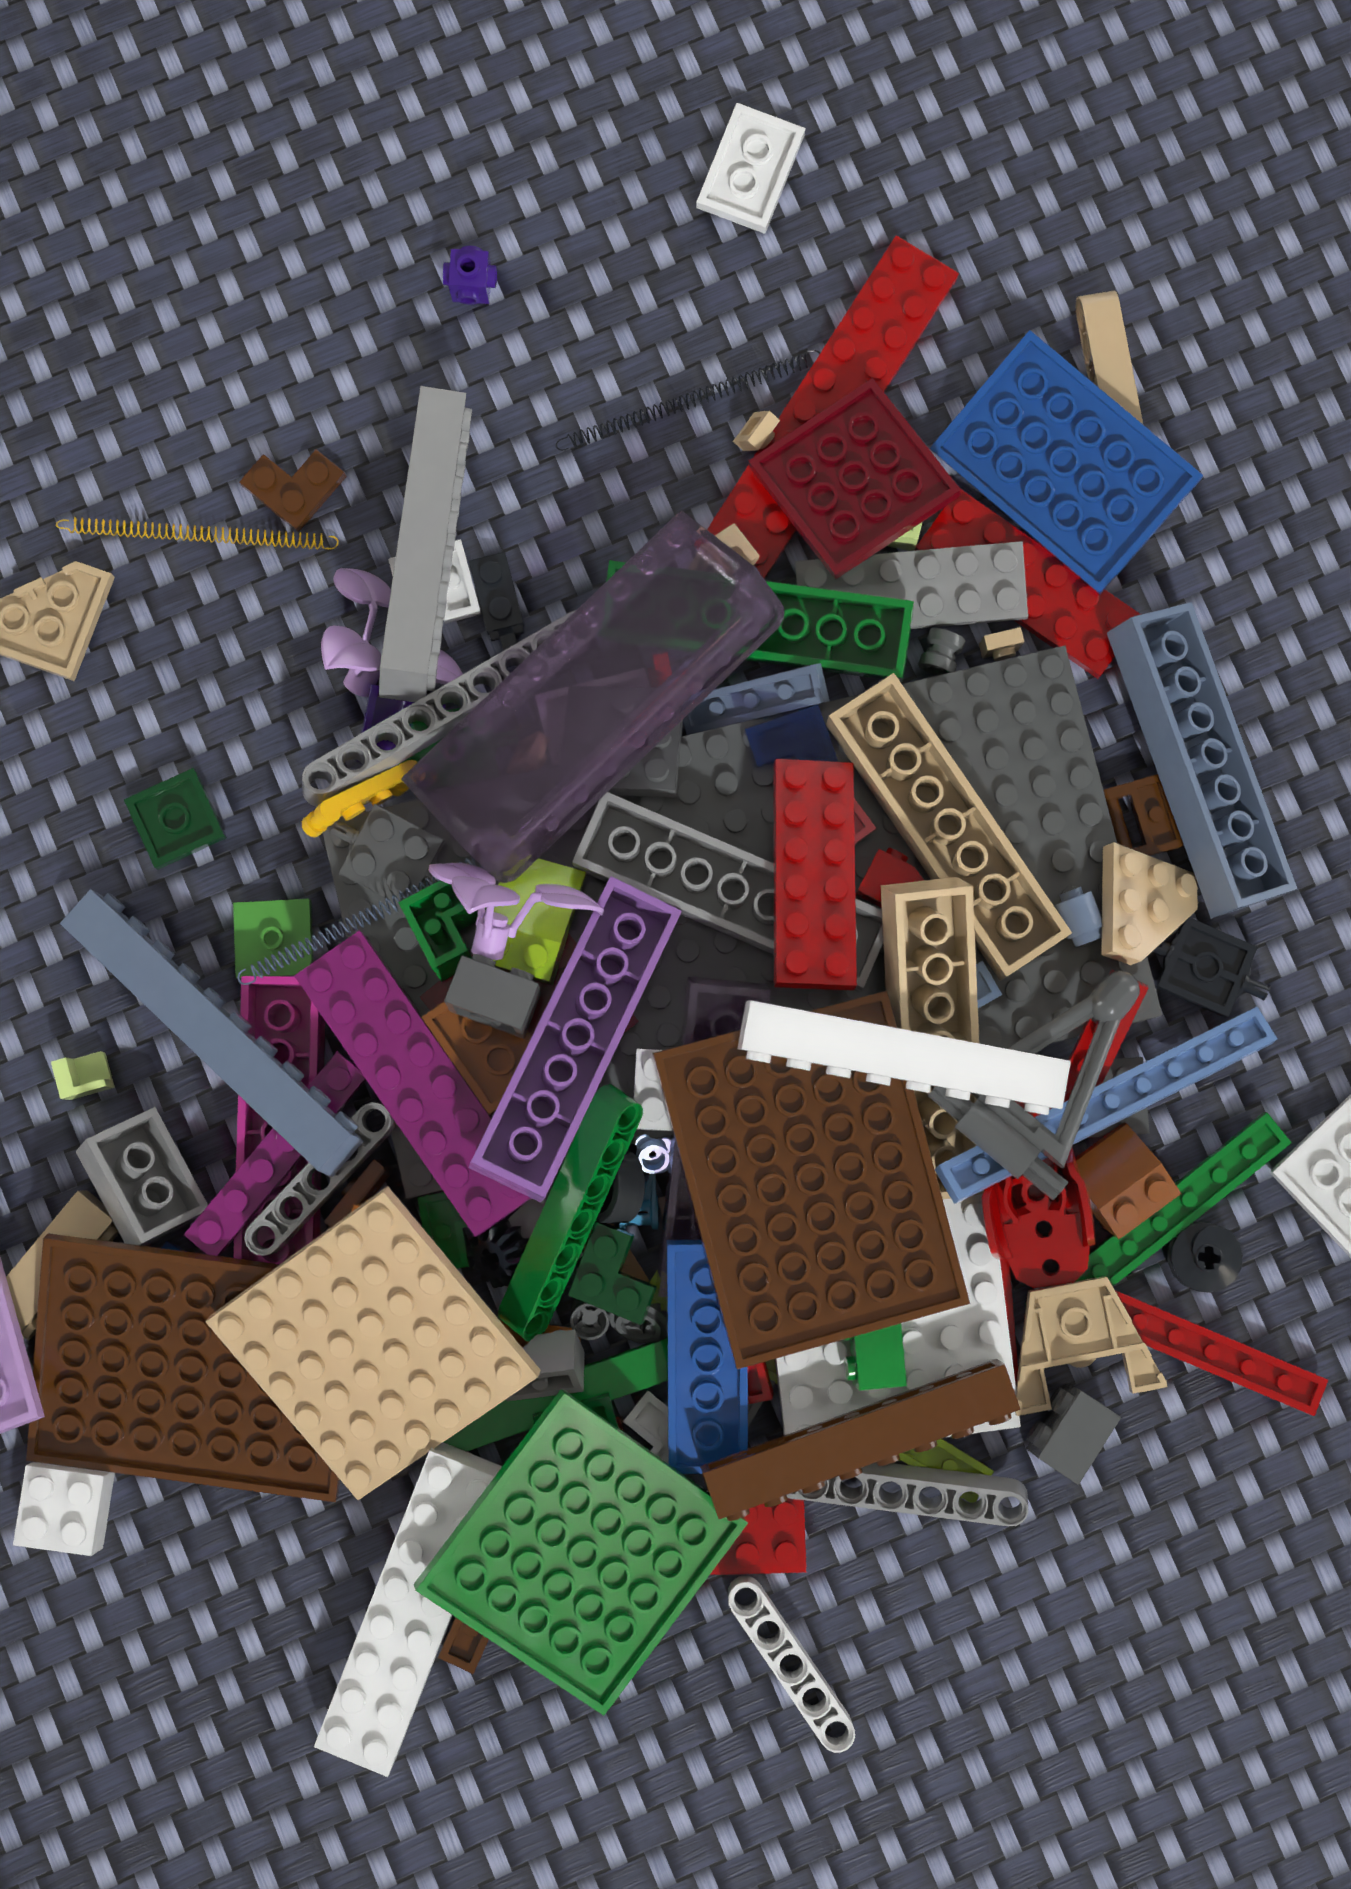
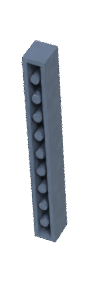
[60,889,364,1177]

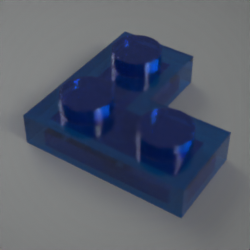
[744,705,838,768]

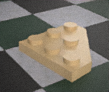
[0,561,115,681]
[1101,842,1198,965]

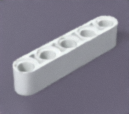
[728,1575,855,1753]

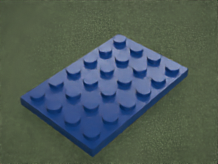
[930,330,1203,594]

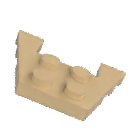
[1015,1276,1168,1416]

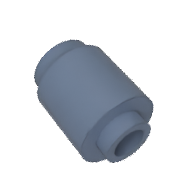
[1055,887,1103,947]

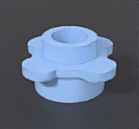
[635,1134,674,1174]

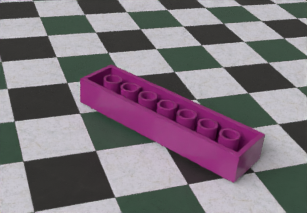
[294,930,531,1237]

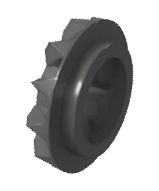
[609,1303,668,1343]

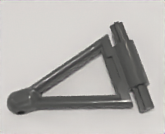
[928,971,1140,1200]

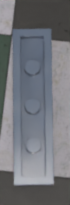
[683,663,829,735]

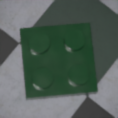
[124,768,227,870]

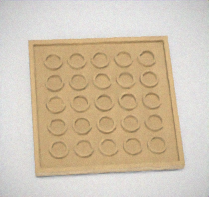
[206,1186,541,1500]

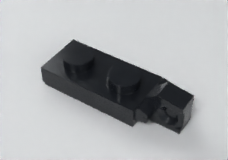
[469,551,524,651]

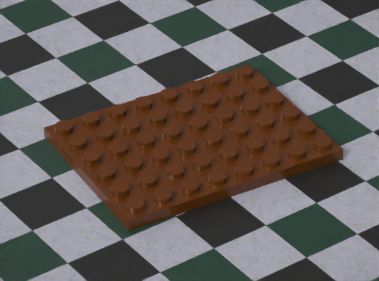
[652,991,970,1369]
[26,1233,340,1502]

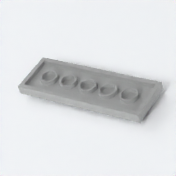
[795,541,1028,629]

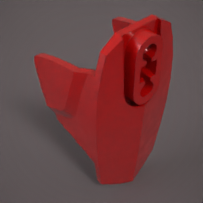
[982,1101,1095,1288]

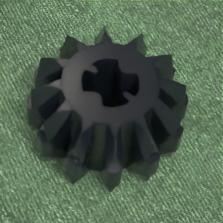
[467,1220,530,1288]

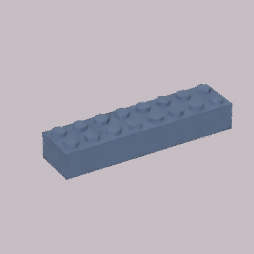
[1107,602,1297,918]

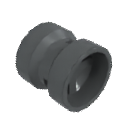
[918,628,966,676]
[570,1298,609,1340]

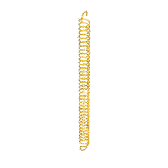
[56,517,339,550]

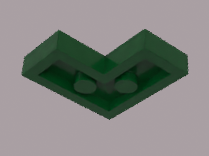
[569,1221,657,1325]

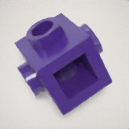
[443,246,497,305]

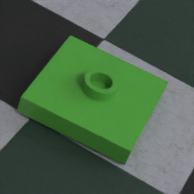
[233,899,314,980]

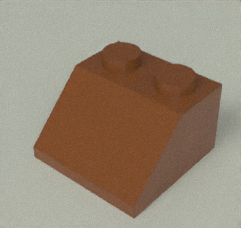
[1075,1122,1181,1239]

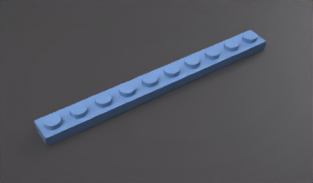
[935,1007,1277,1205]

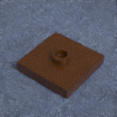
[324,1159,394,1227]

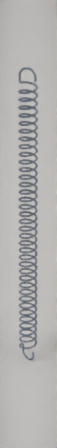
[237,844,508,985]

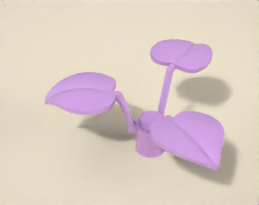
[321,568,463,697]
[428,863,604,960]

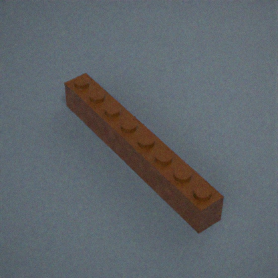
[700,1359,1021,1521]

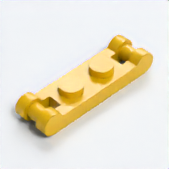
[302,760,424,837]

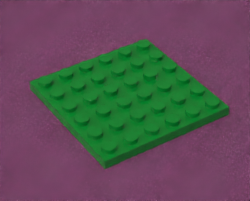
[413,1388,748,1716]

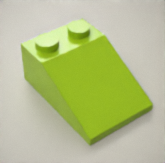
[494,850,586,985]

